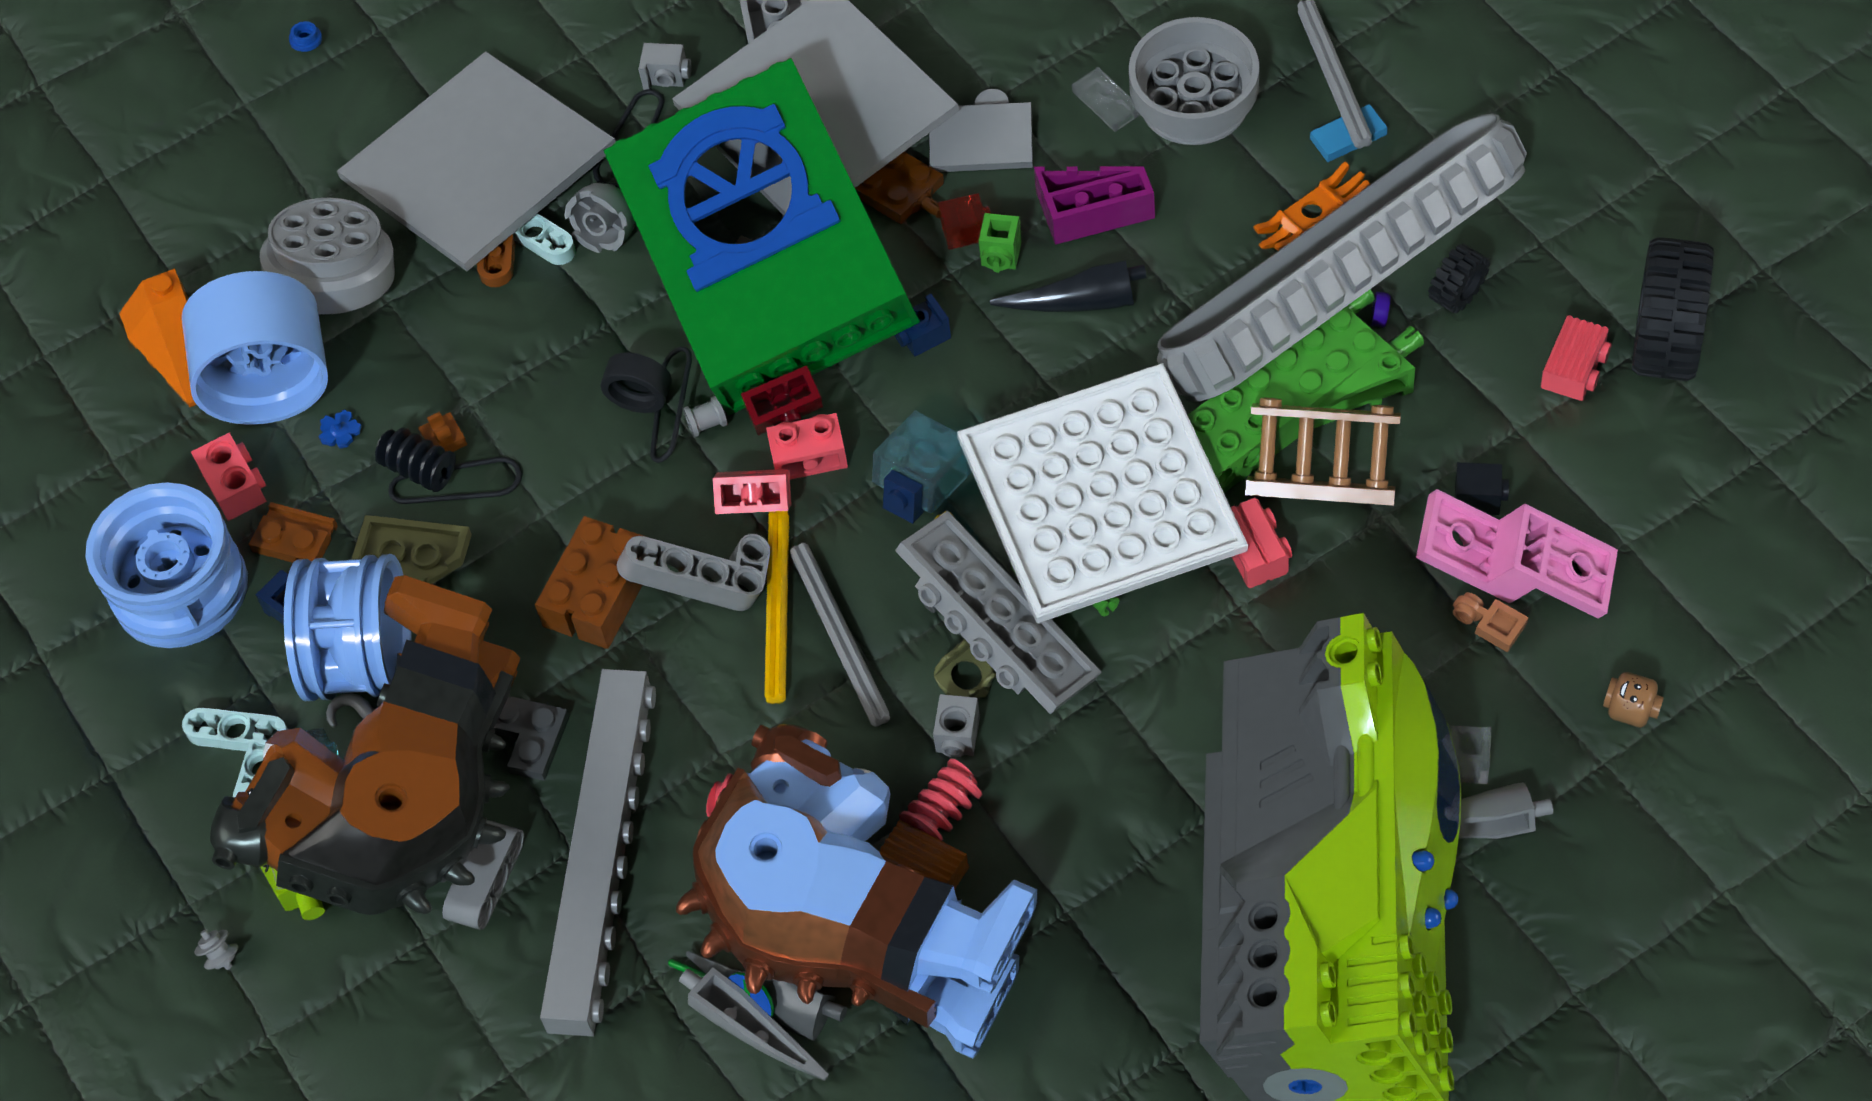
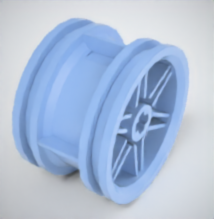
[85,482,248,648]

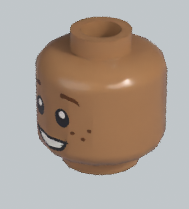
[1603,672,1664,728]

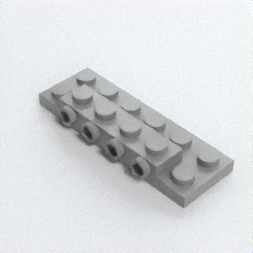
[895,511,1101,715]

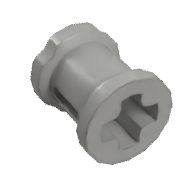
[683,396,728,438]

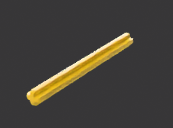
[764,511,789,704]

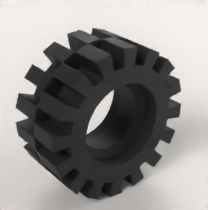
[1428,243,1490,313]

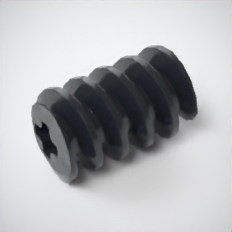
[375,427,456,492]

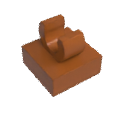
[418,411,467,452]

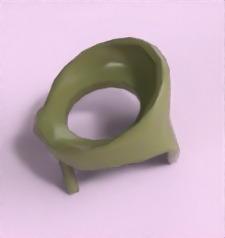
[934,640,996,699]

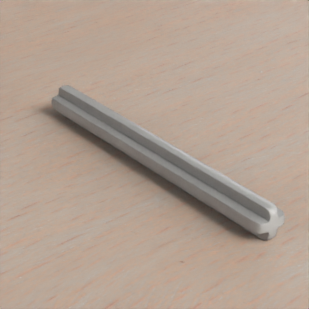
[1297,0,1372,149]
[790,543,890,727]

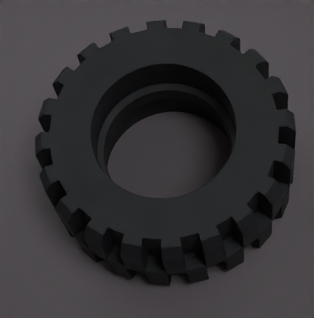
[1632,237,1714,381]

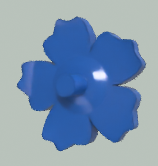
[318,409,362,449]

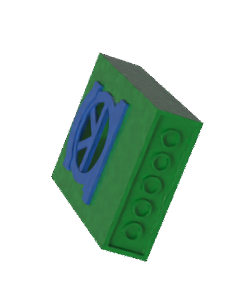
[603,58,920,416]

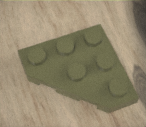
[351,515,472,584]

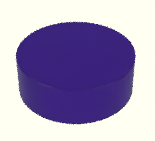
[1370,291,1391,328]

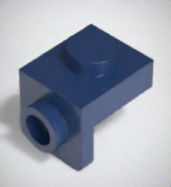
[883,469,932,524]

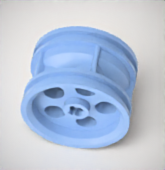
[284,554,412,701]

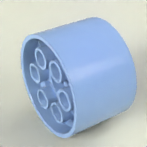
[182,271,328,425]

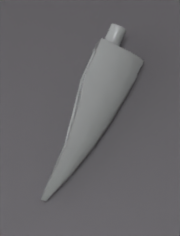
[1459,782,1553,839]
[679,967,829,1081]

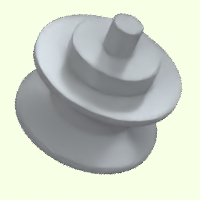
[194,929,238,970]

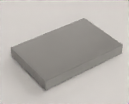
[929,102,1033,172]

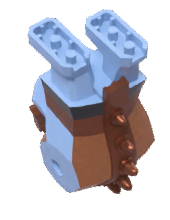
[676,724,1037,1059]

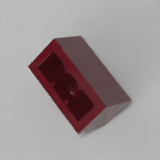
[741,365,823,435]

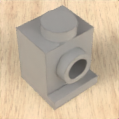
[638,43,691,90]

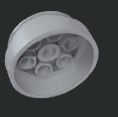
[1129,17,1259,145]
[260,198,395,314]

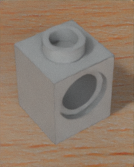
[933,694,980,757]

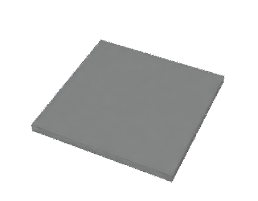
[672,0,959,215]
[337,51,616,271]

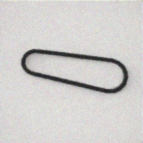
[593,90,664,187]
[650,346,692,463]
[388,457,522,504]

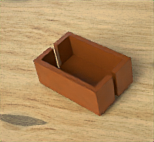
[535,516,655,649]

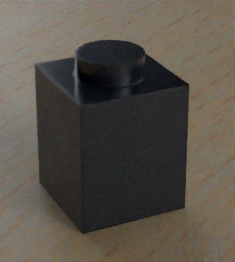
[1455,462,1509,515]

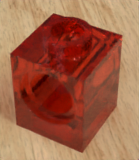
[938,193,991,250]

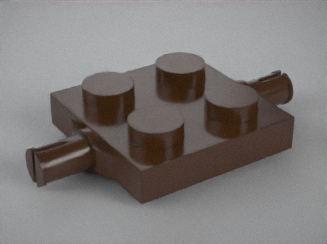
[855,152,946,224]

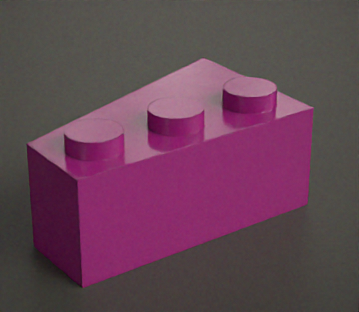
[1034,166,1155,245]

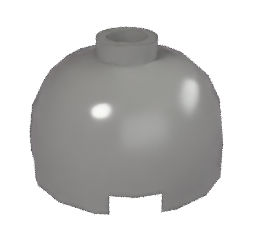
[564,183,635,253]

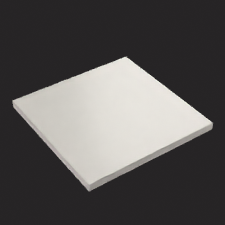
[957,363,1248,623]

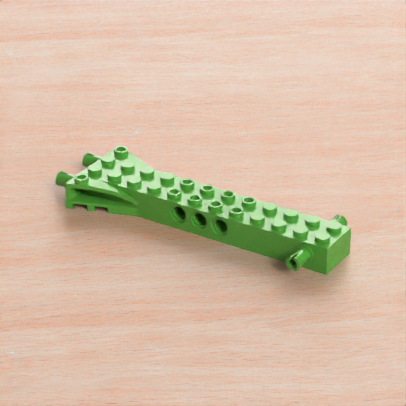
[1010,289,1424,618]

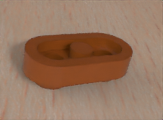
[477,234,515,287]

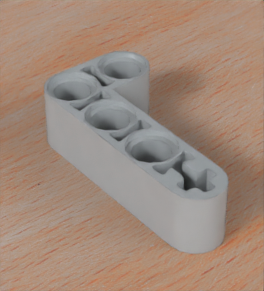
[617,534,770,611]

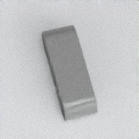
[442,820,524,930]

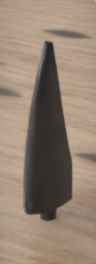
[989,260,1147,312]

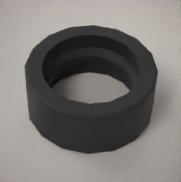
[600,352,672,413]

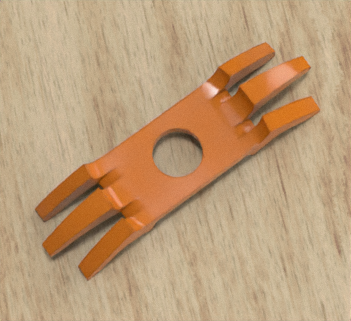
[1253,162,1371,251]

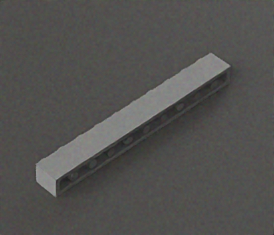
[540,669,656,1037]

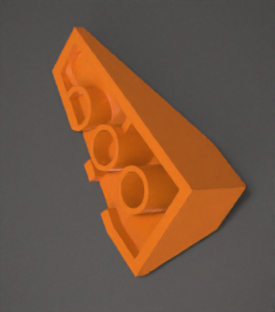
[119,269,197,407]

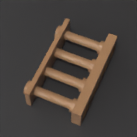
[1245,398,1401,506]

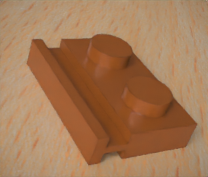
[249,502,338,563]

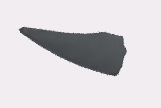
[686,951,847,1041]

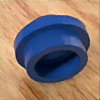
[289,21,322,52]

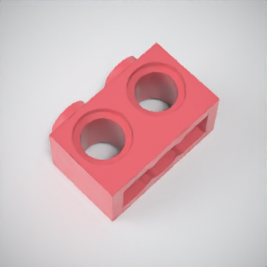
[191,432,267,521]

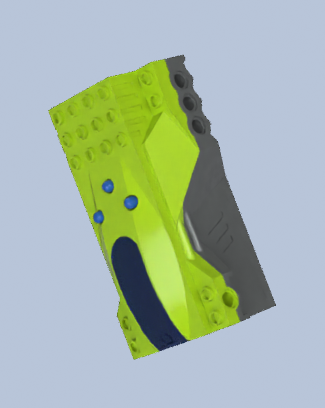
[1200,613,1461,1101]

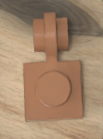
[1453,592,1529,653]

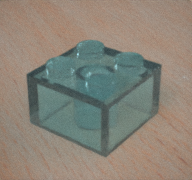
[872,410,972,514]

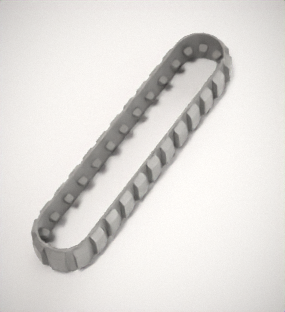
[1157,113,1527,402]

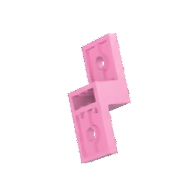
[1416,489,1618,619]

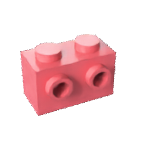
[766,413,848,480]

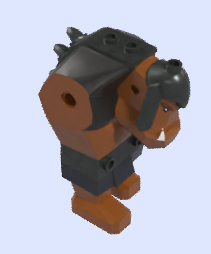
[210,575,520,915]

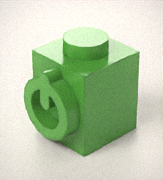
[979,213,1022,273]

